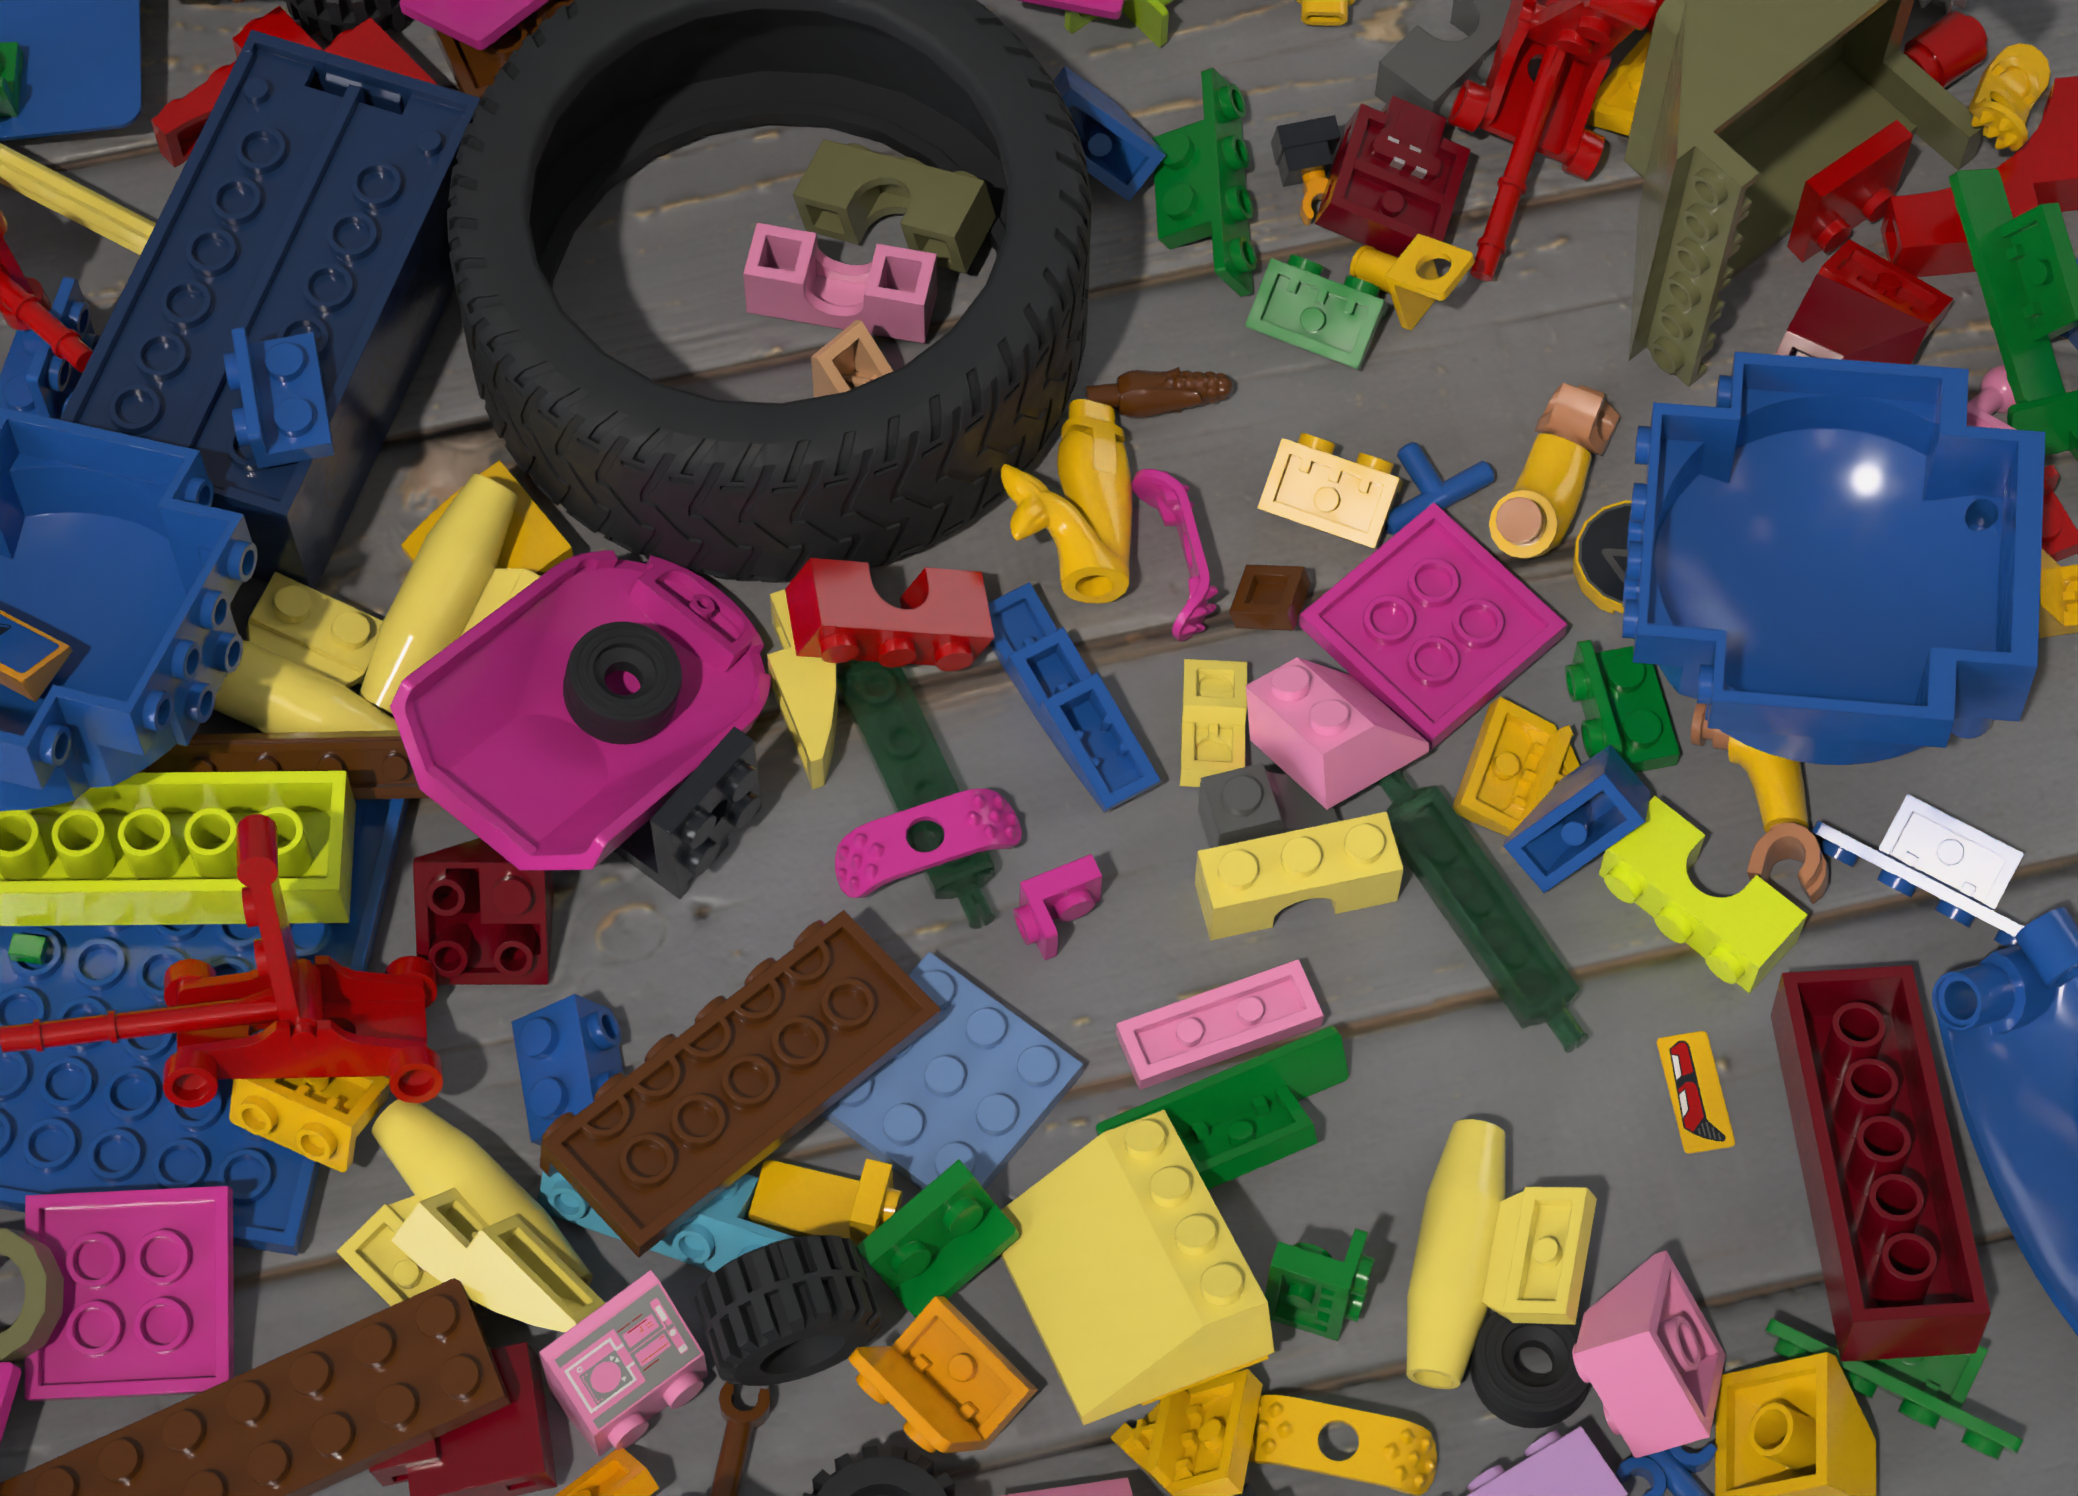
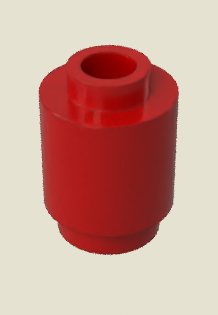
[1903,11,1987,88]

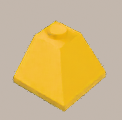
[1715,1352,1876,1496]

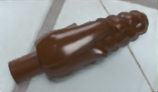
[1086,367,1233,419]

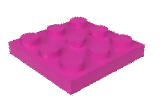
[1298,502,1567,750]
[25,1186,234,1402]

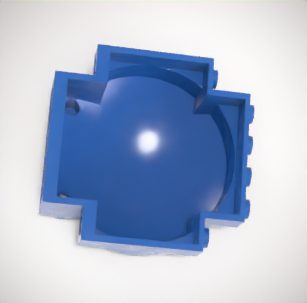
[1622,352,2045,765]
[0,407,257,811]

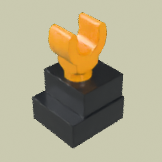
[1271,115,1341,226]

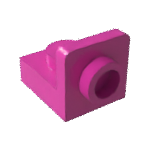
[1013,854,1102,960]

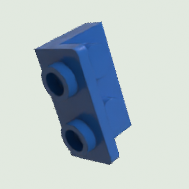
[223,327,335,469]

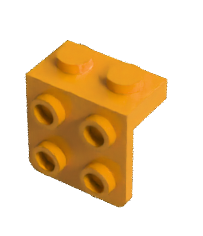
[848,1296,1038,1453]

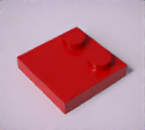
[1787,119,1913,263]

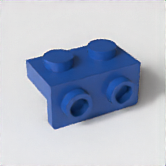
[511,994,624,1146]

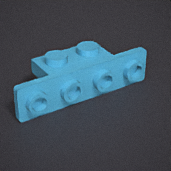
[538,1171,795,1272]

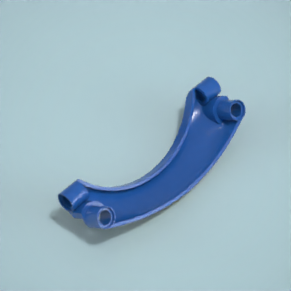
[1932,907,2078,1336]

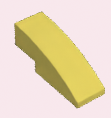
[767,589,838,790]
[391,1188,605,1332]

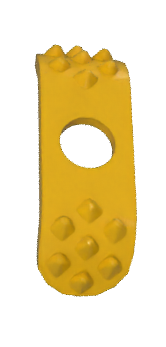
[1968,43,2051,152]
[1248,1395,1437,1496]

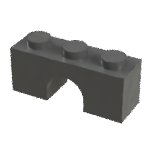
[1375,0,1511,121]

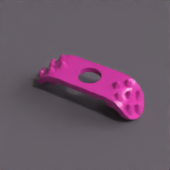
[1132,469,1218,642]
[835,788,1022,898]

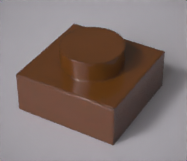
[1229,564,1311,631]

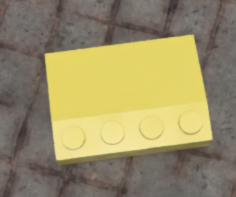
[1000,1110,1275,1426]

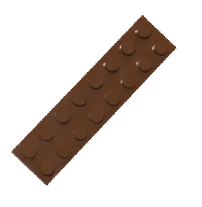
[0,1278,512,1496]

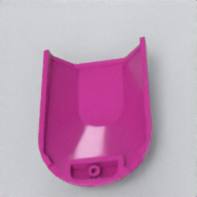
[390,550,771,870]

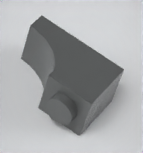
[1198,763,1338,848]

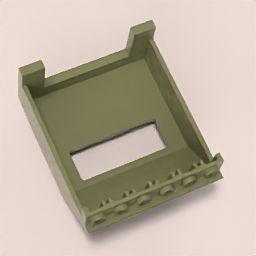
[1624,0,1984,387]

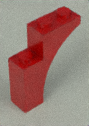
[1880,76,2078,278]

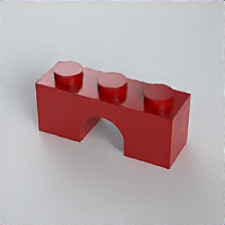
[785,558,994,671]

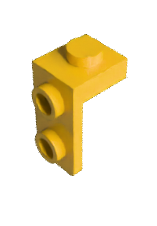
[749,1158,903,1246]

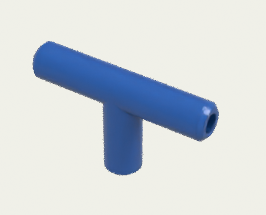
[1385,442,1495,536]

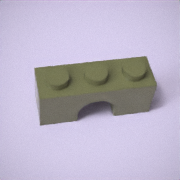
[793,139,996,273]

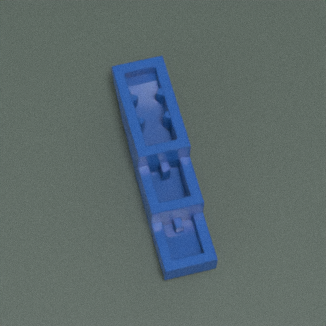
[988,582,1161,813]

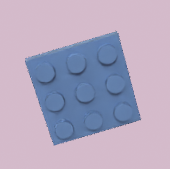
[820,952,1083,1190]

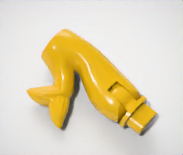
[1001,399,1132,604]

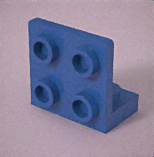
[0,276,100,420]

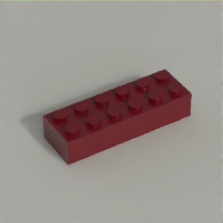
[1771,965,1991,1362]

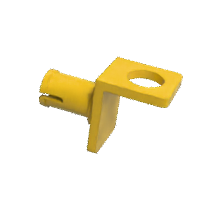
[1349,233,1475,330]

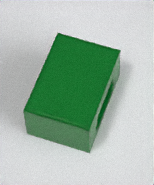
[8,933,48,965]

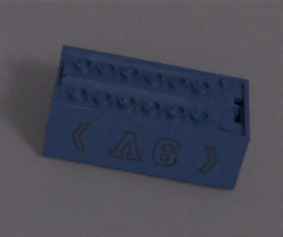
[60,30,481,590]

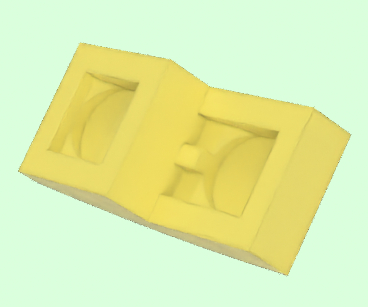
[1180,659,1247,787]

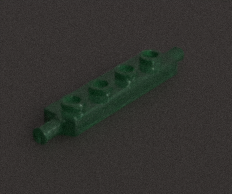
[836,660,996,929]
[1377,769,1589,1053]

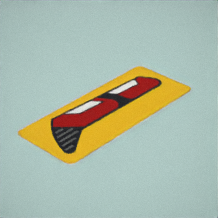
[1656,1031,1735,1154]

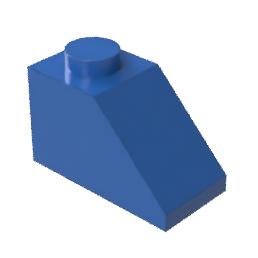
[1053,66,1166,202]
[1503,745,1651,893]

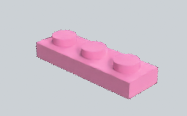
[1116,959,1324,1090]

